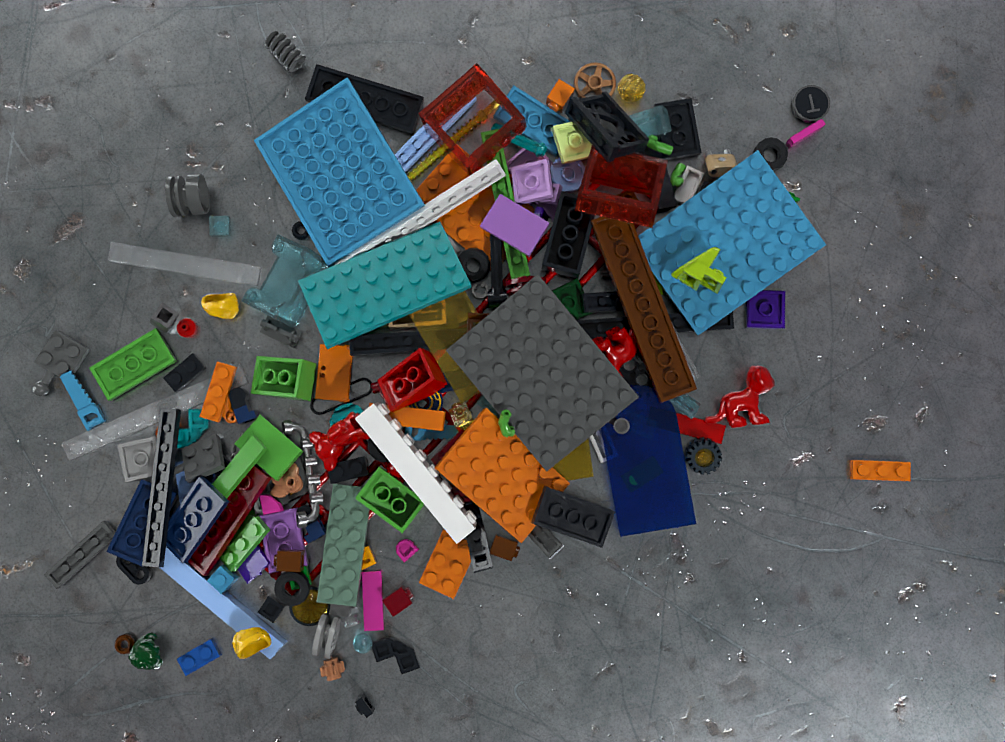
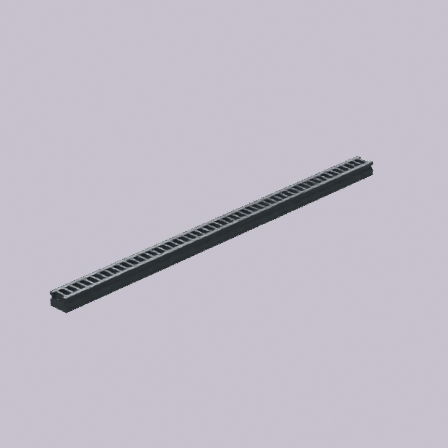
[349,311,734,356]

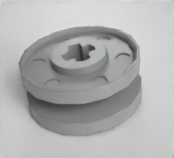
[312,614,341,659]

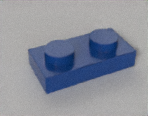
[177,638,222,676]

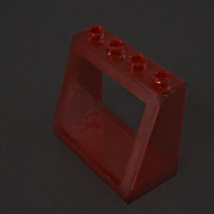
[418,63,527,176]
[575,145,668,228]

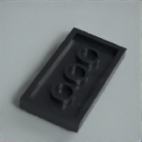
[531,486,615,548]

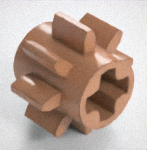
[320,657,345,681]

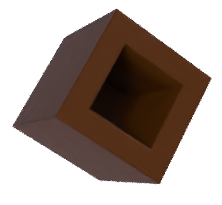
[490,534,520,562]
[274,549,305,572]

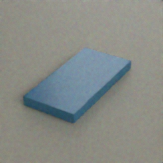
[493,85,571,158]

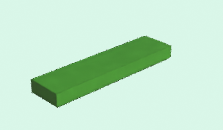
[212,435,268,499]

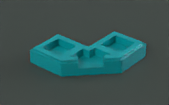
[177,409,210,448]

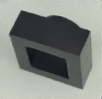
[257,595,286,623]
[355,693,375,718]

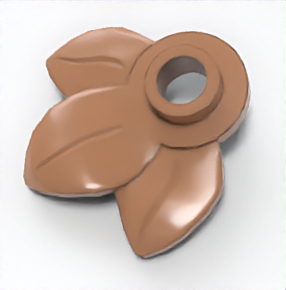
[270,463,303,498]

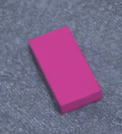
[786,119,826,149]

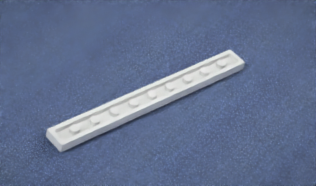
[335,159,506,265]

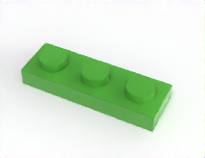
[220,516,270,572]

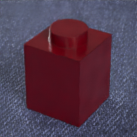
[382,585,414,617]

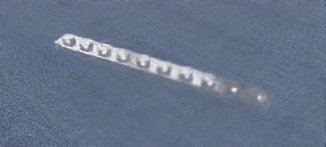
[62,365,249,460]

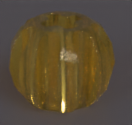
[617,73,646,103]

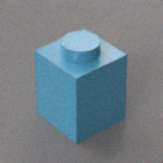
[207,564,240,594]

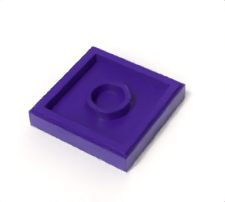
[746,290,786,329]

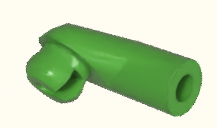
[647,135,673,155]
[670,163,686,188]
[498,409,515,437]

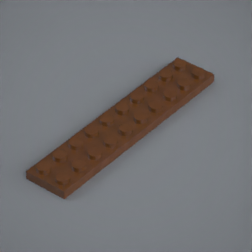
[591,208,697,403]

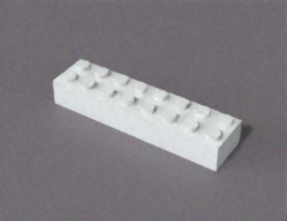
[355,402,477,544]

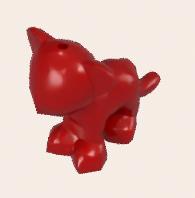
[592,326,637,377]
[705,365,775,428]
[309,412,370,471]

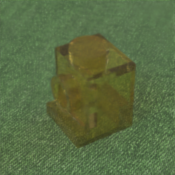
[448,402,474,432]

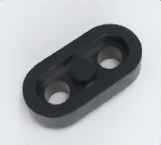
[116,556,151,585]

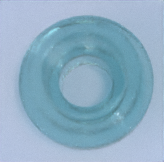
[353,633,372,654]

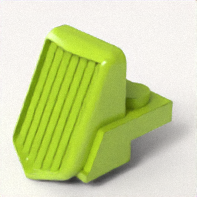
[671,247,727,294]

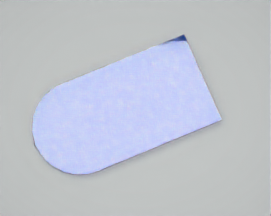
[601,385,696,537]

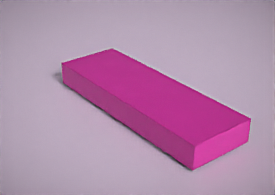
[362,570,384,631]

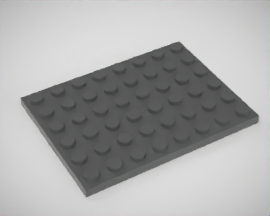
[446,274,639,471]

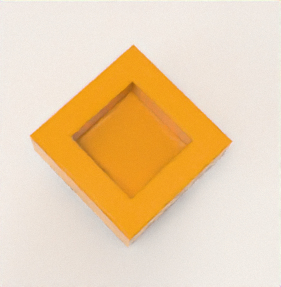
[362,545,377,570]

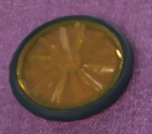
[289,586,330,626]

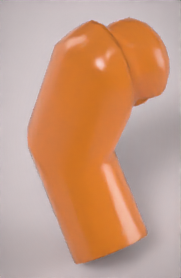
[222,396,237,424]

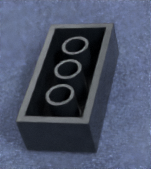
[541,191,599,278]

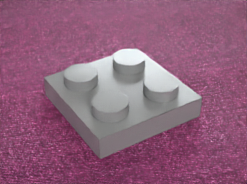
[118,436,157,482]

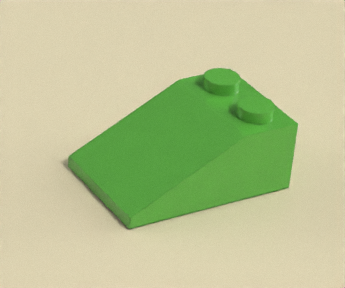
[251,356,317,401]
[355,466,424,534]

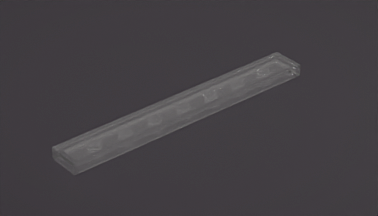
[108,242,262,286]

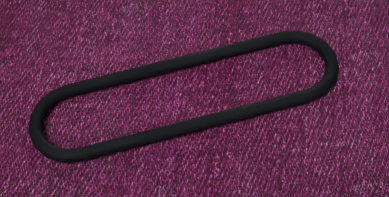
[310,377,372,415]

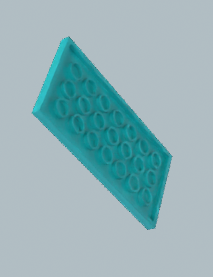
[298,221,471,349]

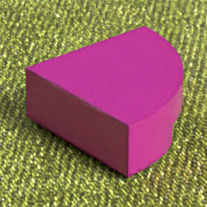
[260,494,284,515]

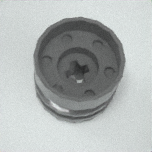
[165,174,210,217]

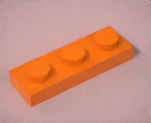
[199,361,237,423]
[850,460,911,481]

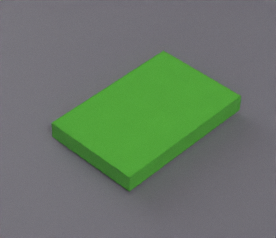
[235,415,304,481]

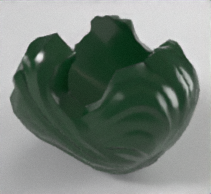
[128,633,163,670]

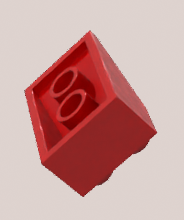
[377,348,447,412]

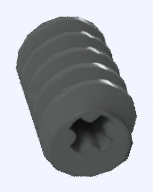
[264,31,306,73]

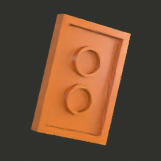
[419,529,471,599]

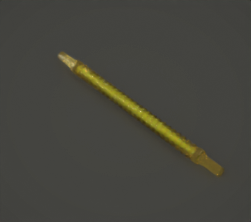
[407,98,501,182]

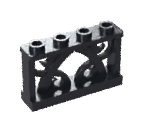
[565,91,649,162]

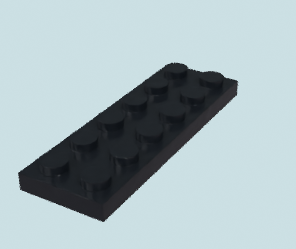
[305,64,424,134]

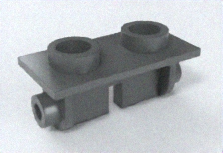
[260,315,302,348]

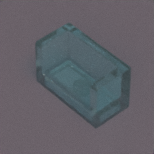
[629,105,672,137]

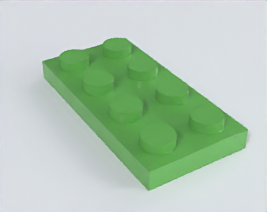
[89,328,177,401]

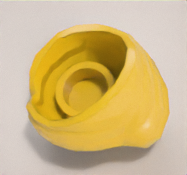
[201,293,239,319]
[232,627,272,659]

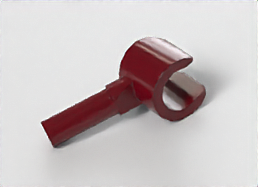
[371,381,388,405]

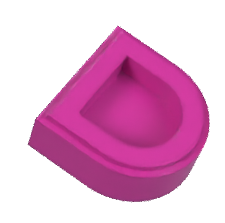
[396,539,419,563]

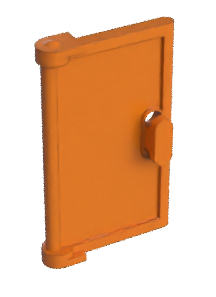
[315,344,353,403]

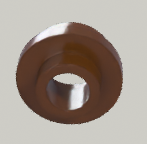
[115,634,135,654]

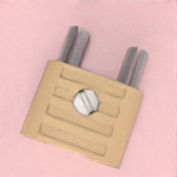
[705,149,737,177]

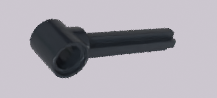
[488,234,507,308]

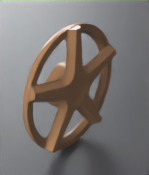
[574,62,616,98]

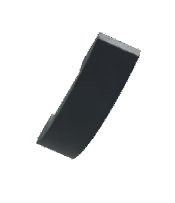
[463,501,493,573]

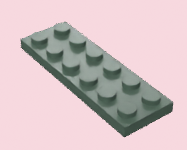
[317,484,370,607]

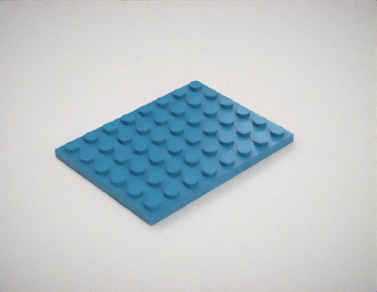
[254,78,425,267]
[638,150,826,336]

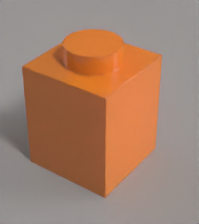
[546,79,575,113]

